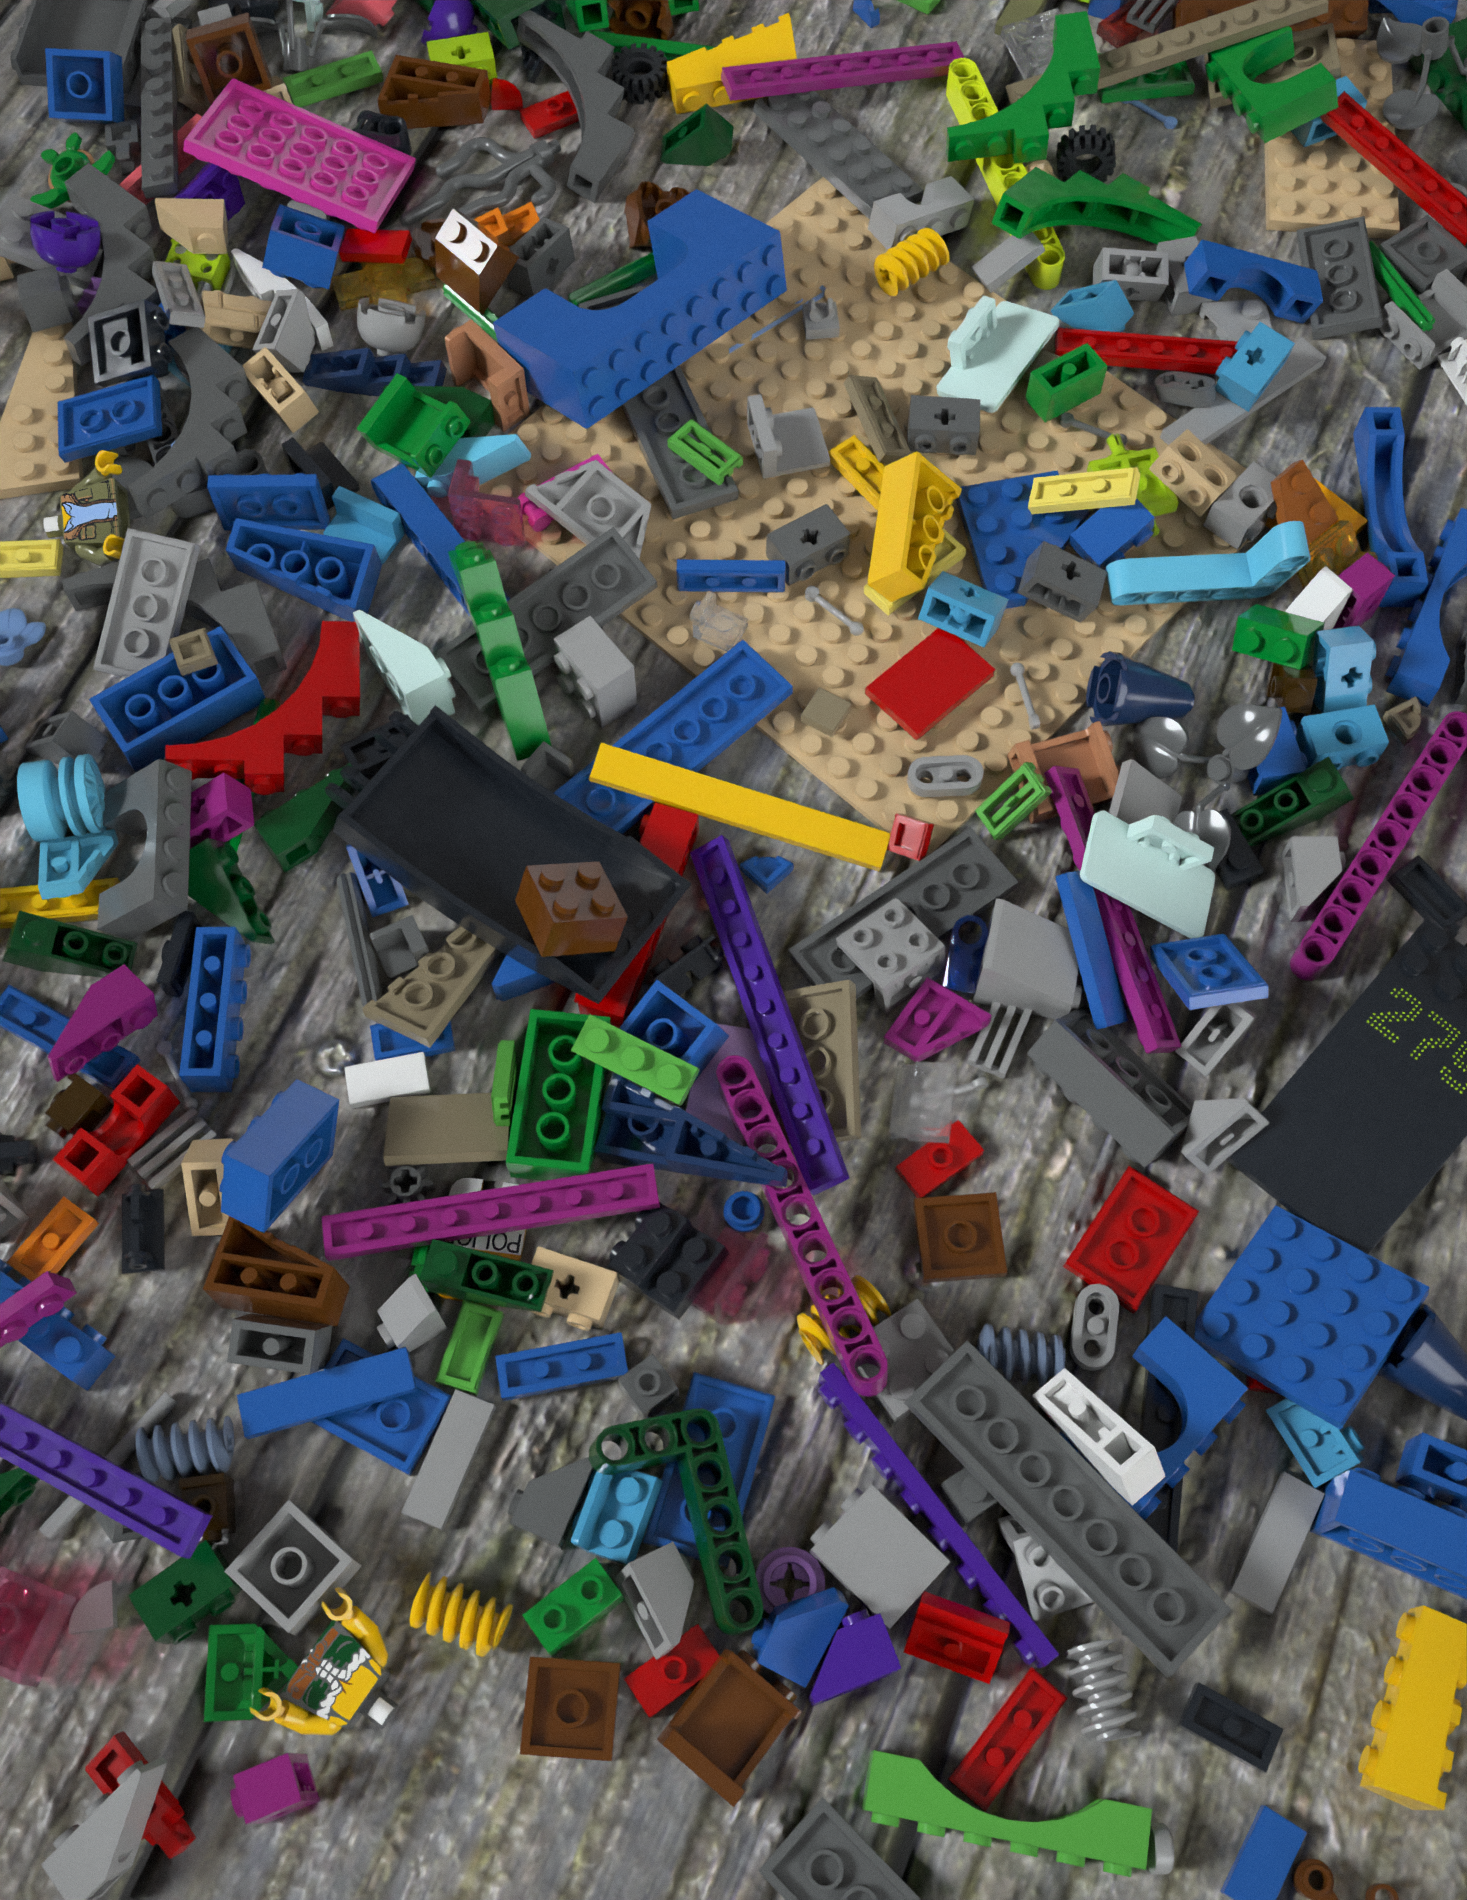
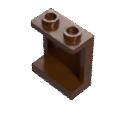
[657,1648,802,1807]

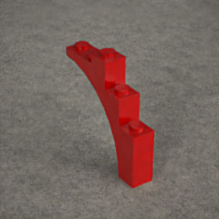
[165,621,360,795]

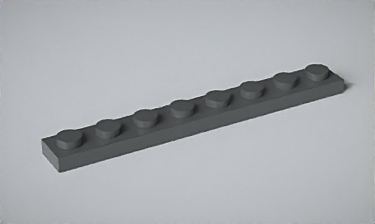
[141,17,179,199]

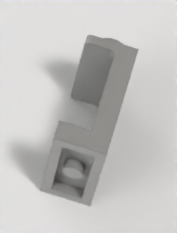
[1378,269,1467,370]
[809,1484,950,1631]

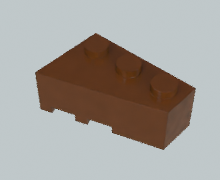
[203,1216,350,1326]

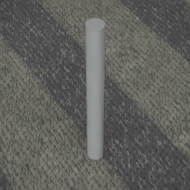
[39,1392,178,1541]

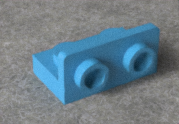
[1266,1398,1365,1488]
[571,1470,663,1565]

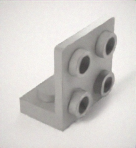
[747,394,830,479]
[836,898,947,1014]
[997,1515,1094,1621]

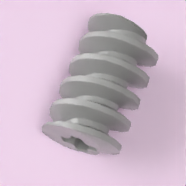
[1064,1638,1142,1743]

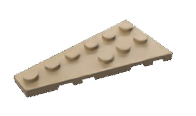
[0,322,83,499]

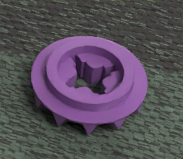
[755,1547,825,1615]

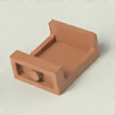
[445,319,530,432]
[1008,721,1121,824]

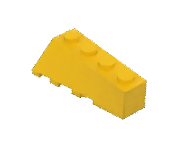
[667,13,797,114]
[867,451,962,602]
[1358,1605,1467,1811]

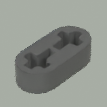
[1155,371,1216,407]

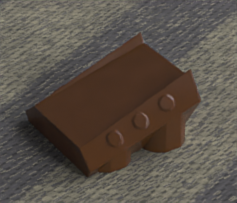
[607,0,675,40]
[624,181,691,248]

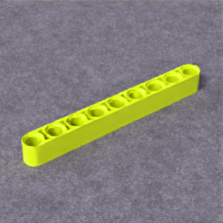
[946,58,1065,290]

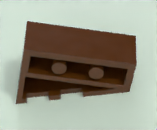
[377,55,491,129]

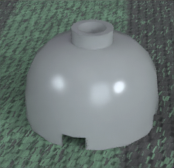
[357,298,426,356]

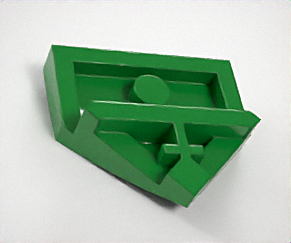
[204,1624,298,1722]

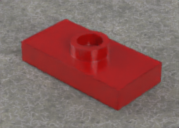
[519,91,579,139]
[895,1120,984,1198]
[624,1624,719,1719]

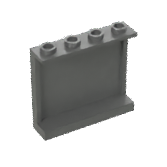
[10,0,155,94]

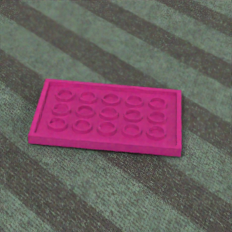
[183,78,416,233]

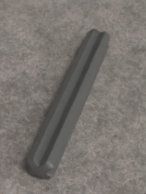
[336,872,383,1007]

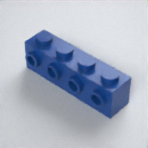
[179,927,251,1092]
[0,1259,116,1391]
[1394,1432,1467,1513]

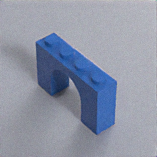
[1059,1316,1248,1521]

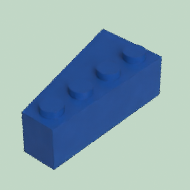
[226,518,382,622]

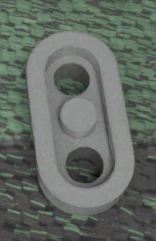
[907,755,984,797]
[1070,1284,1119,1371]

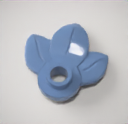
[0,608,46,666]

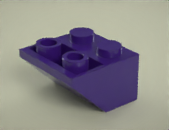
[173,162,246,221]

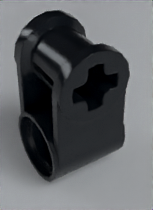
[351,110,412,156]

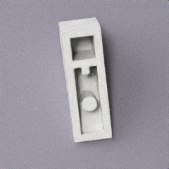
[1032,1368,1166,1506]

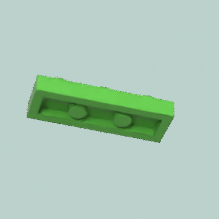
[283,50,384,107]
[571,1014,700,1106]

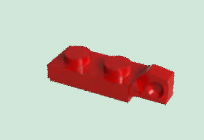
[85,1731,196,1859]

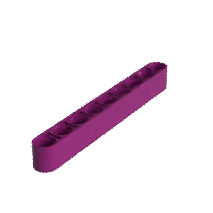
[1290,711,1467,981]
[716,1055,888,1397]

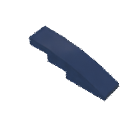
[302,348,447,396]

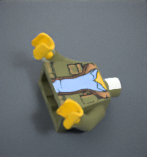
[44,450,131,567]

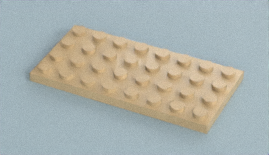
[1265,38,1400,239]

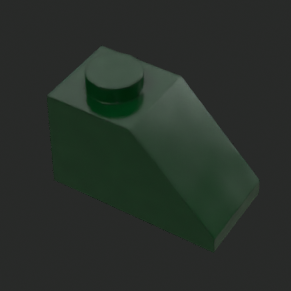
[660,103,734,166]

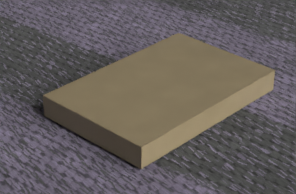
[383,1093,511,1166]

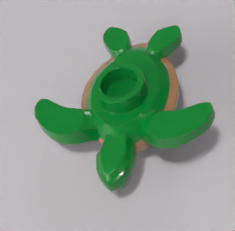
[30,132,115,209]

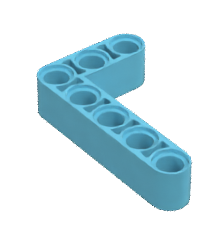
[1105,521,1311,606]

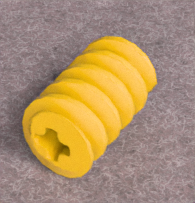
[874,227,949,296]
[797,1275,891,1365]
[410,1571,513,1657]

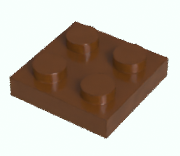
[913,1192,1007,1283]
[520,1656,621,1762]

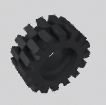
[611,43,667,104]
[1056,125,1116,183]

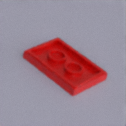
[865,628,996,741]
[1063,1166,1200,1314]

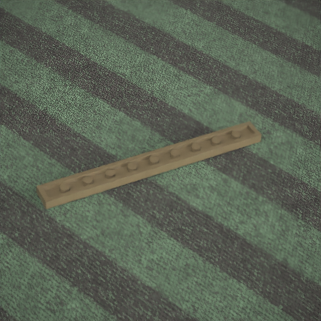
[1005,0,1328,105]

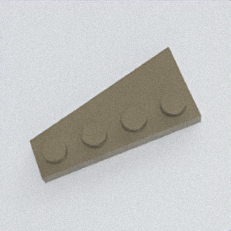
[362,926,501,1048]

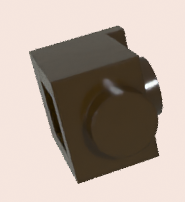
[1266,662,1318,714]
[45,1072,114,1140]
[179,1473,236,1545]

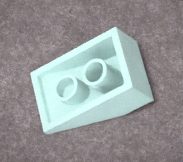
[353,610,456,725]

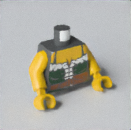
[249,1587,398,1735]

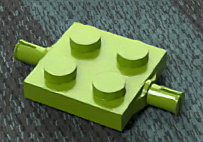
[1087,433,1179,537]

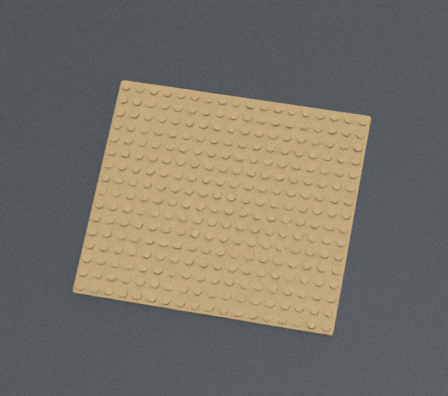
[467,177,1268,856]

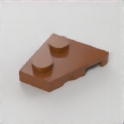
[1271,459,1339,545]

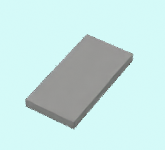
[93,528,200,678]

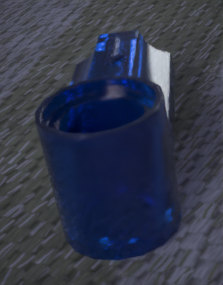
[941,914,988,994]

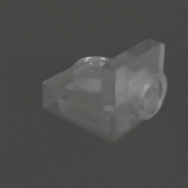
[690,591,748,652]

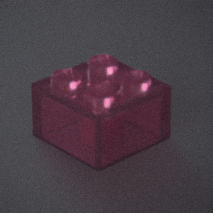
[0,1564,81,1687]

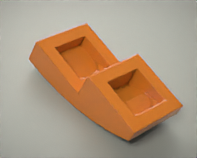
[474,201,540,246]

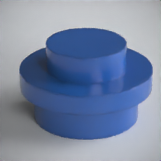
[724,1191,765,1233]

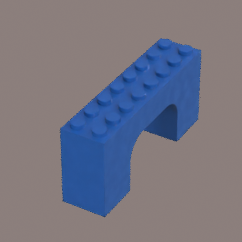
[493,189,787,429]

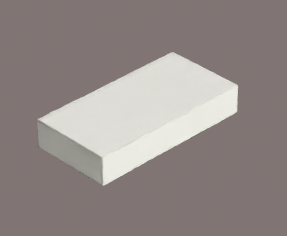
[344,1052,431,1109]

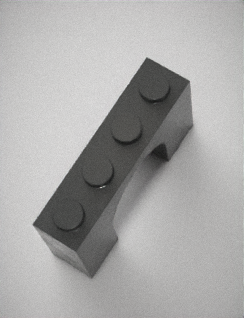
[97,758,192,940]

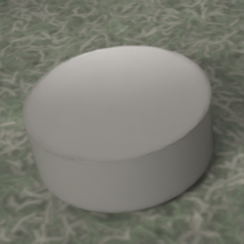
[1146,1823,1174,1875]

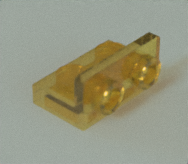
[1297,520,1378,590]

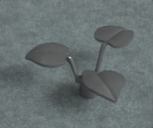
[250,0,377,75]
[1377,17,1467,130]
[1133,703,1282,873]

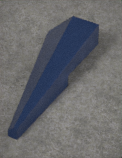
[594,1072,788,1188]

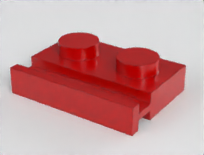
[903,1591,1010,1684]

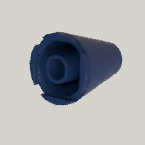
[1086,651,1195,726]
[1377,1304,1467,1421]

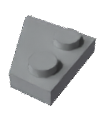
[1199,299,1272,341]

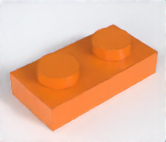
[7,1196,99,1282]

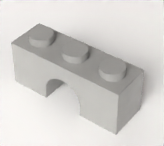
[868,176,975,250]

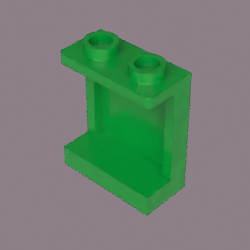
[356,373,471,478]

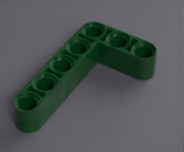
[588,1408,763,1636]

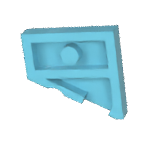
[38,829,119,900]

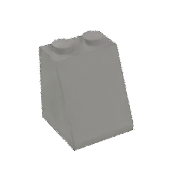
[973,898,1082,1019]

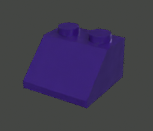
[808,1609,902,1708]

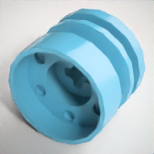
[17,754,107,842]

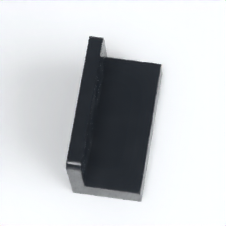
[281,437,360,510]

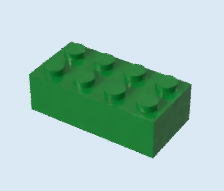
[506,1009,611,1181]

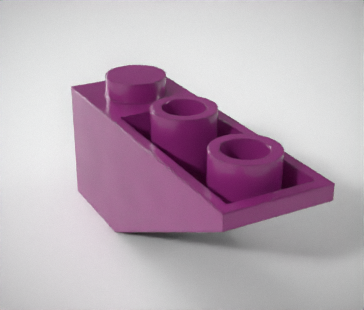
[48,964,158,1082]

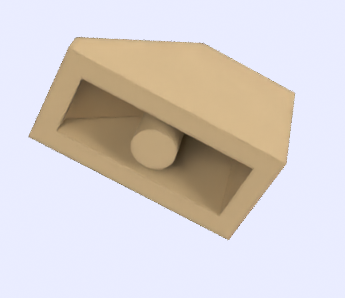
[155,198,228,254]
[181,1139,234,1236]

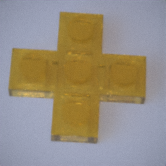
[332,257,437,311]

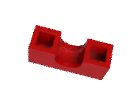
[52,1064,181,1197]

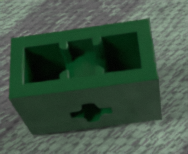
[128,1540,243,1645]

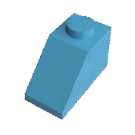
[1050,280,1134,332]

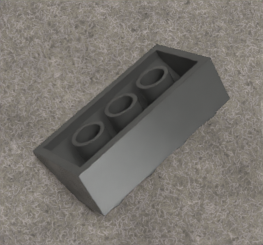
[1027,1006,1193,1167]

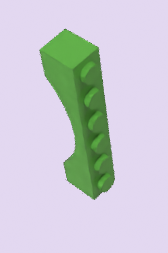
[862,1750,1152,1877]

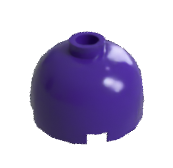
[421,0,478,46]
[30,211,101,273]

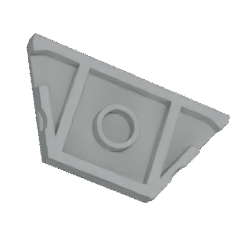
[525,460,652,559]

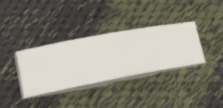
[231,248,334,351]

